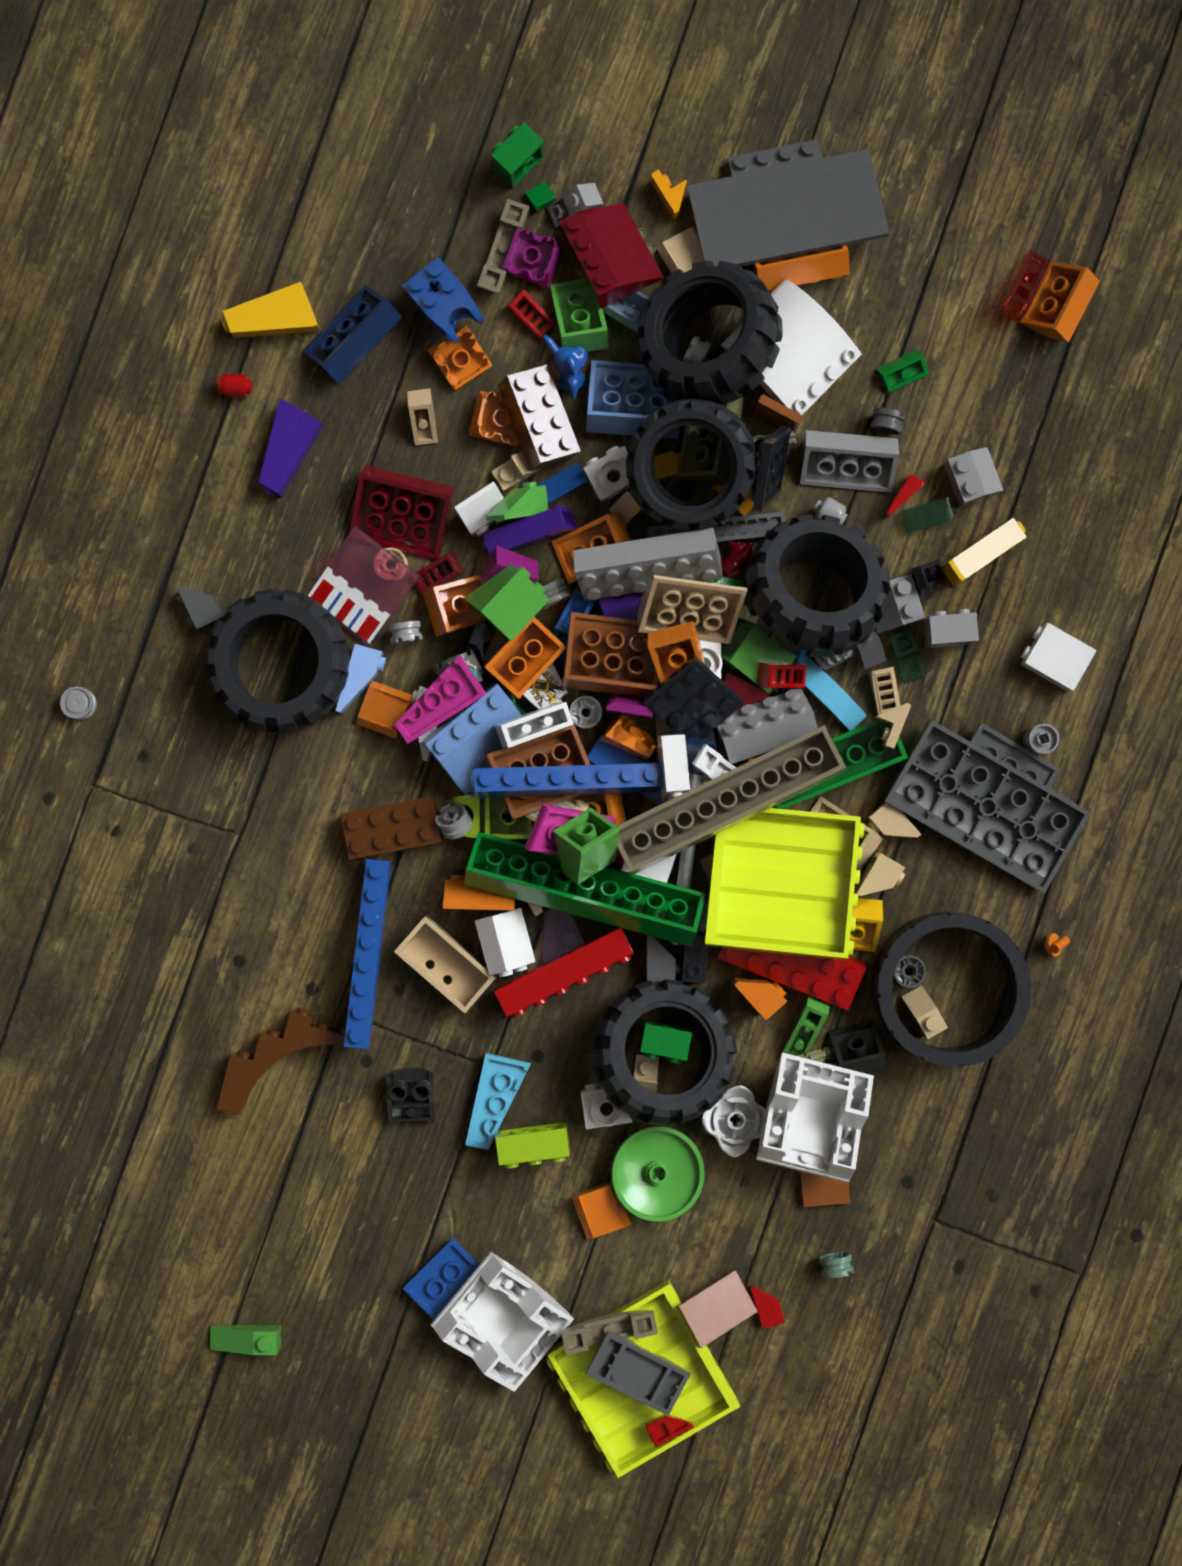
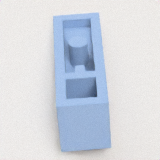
[336,644,386,713]

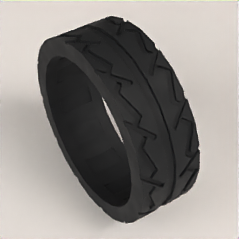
[872,911,1031,1067]

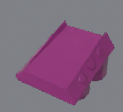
[502,227,563,289]
[606,693,653,719]

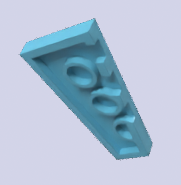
[465,1053,531,1150]

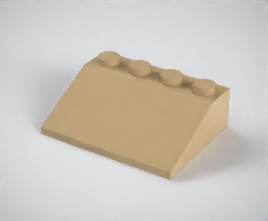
[637,575,747,644]

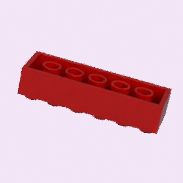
[494,927,634,1018]
[717,947,866,1010]

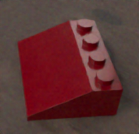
[559,203,664,309]
[348,465,455,560]

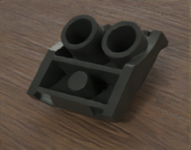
[386,1068,435,1124]

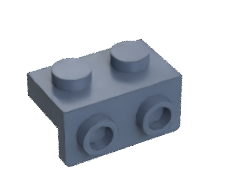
[603,291,649,333]

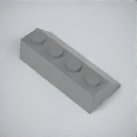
[800,430,899,493]

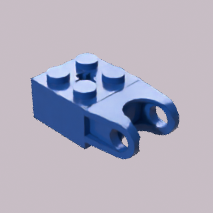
[402,257,485,344]

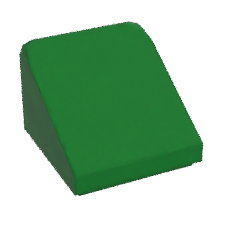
[525,181,556,213]

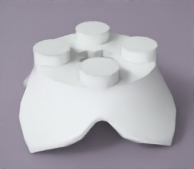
[702,1085,766,1158]

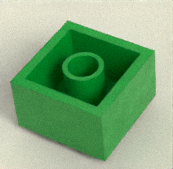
[491,122,545,189]
[639,1020,692,1063]

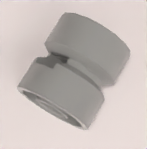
[1023,724,1059,755]

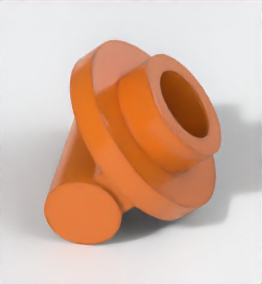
[1044,933,1070,957]

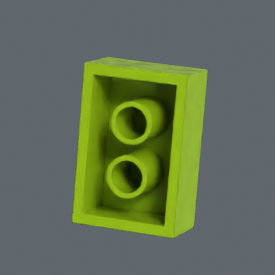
[495,1122,570,1168]

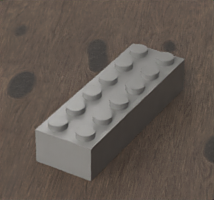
[574,528,723,601]

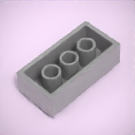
[716,688,817,764]

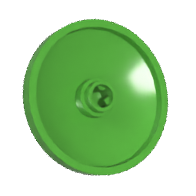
[611,1126,704,1222]

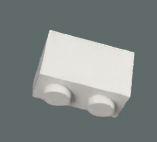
[454,482,506,537]

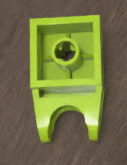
[452,795,533,840]

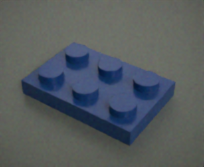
[403,1237,480,1320]

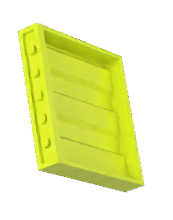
[705,808,865,960]
[546,1280,740,1478]

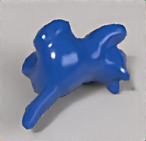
[543,335,588,399]

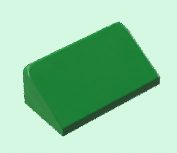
[876,350,929,393]

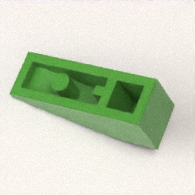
[486,482,549,521]
[780,995,830,1057]
[210,1325,281,1355]

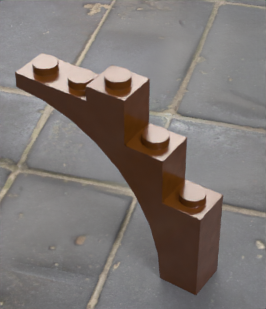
[217,1007,346,1115]

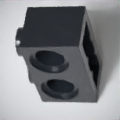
[681,934,708,983]

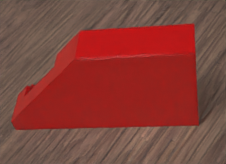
[750,1285,785,1329]
[645,1414,694,1447]

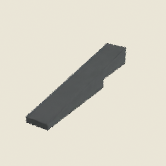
[644,511,786,544]

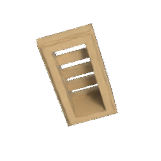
[869,667,900,715]

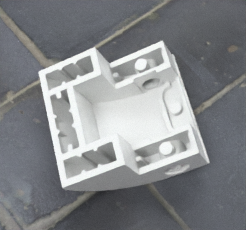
[721,279,862,415]
[756,1053,874,1183]
[431,1252,574,1392]

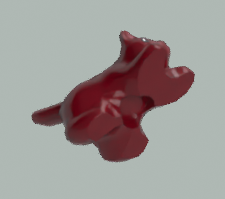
[721,541,754,581]

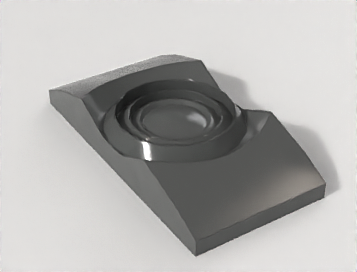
[585,1331,691,1416]

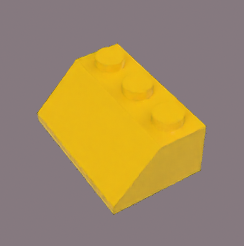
[850,898,883,952]

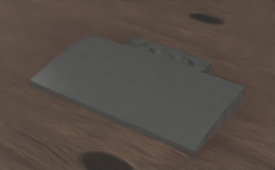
[687,139,889,266]
[884,719,1091,894]

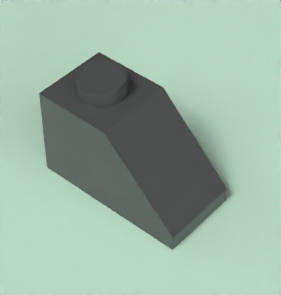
[646,935,680,982]

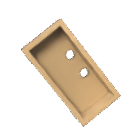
[394,915,497,1013]

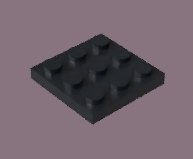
[751,424,792,512]
[643,655,744,741]

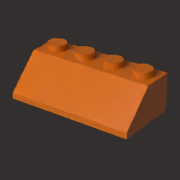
[751,245,850,292]

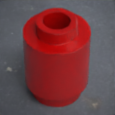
[218,373,253,398]

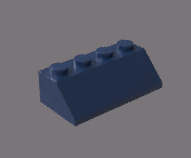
[302,285,402,384]

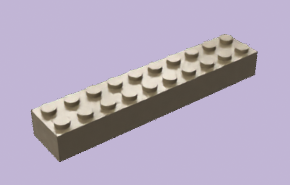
[617,725,846,876]

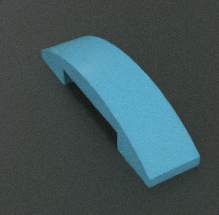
[794,654,867,731]

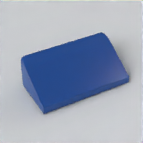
[538,462,589,505]

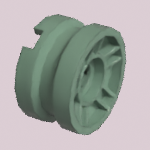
[819,1252,854,1278]

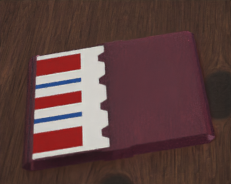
[306,526,420,648]

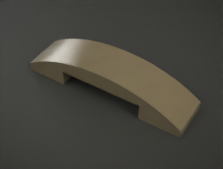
[477,199,530,294]
[561,1310,658,1355]

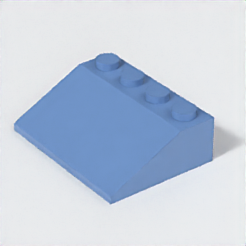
[586,360,680,439]
[421,683,522,795]

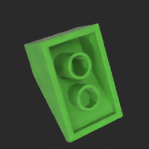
[550,279,608,352]

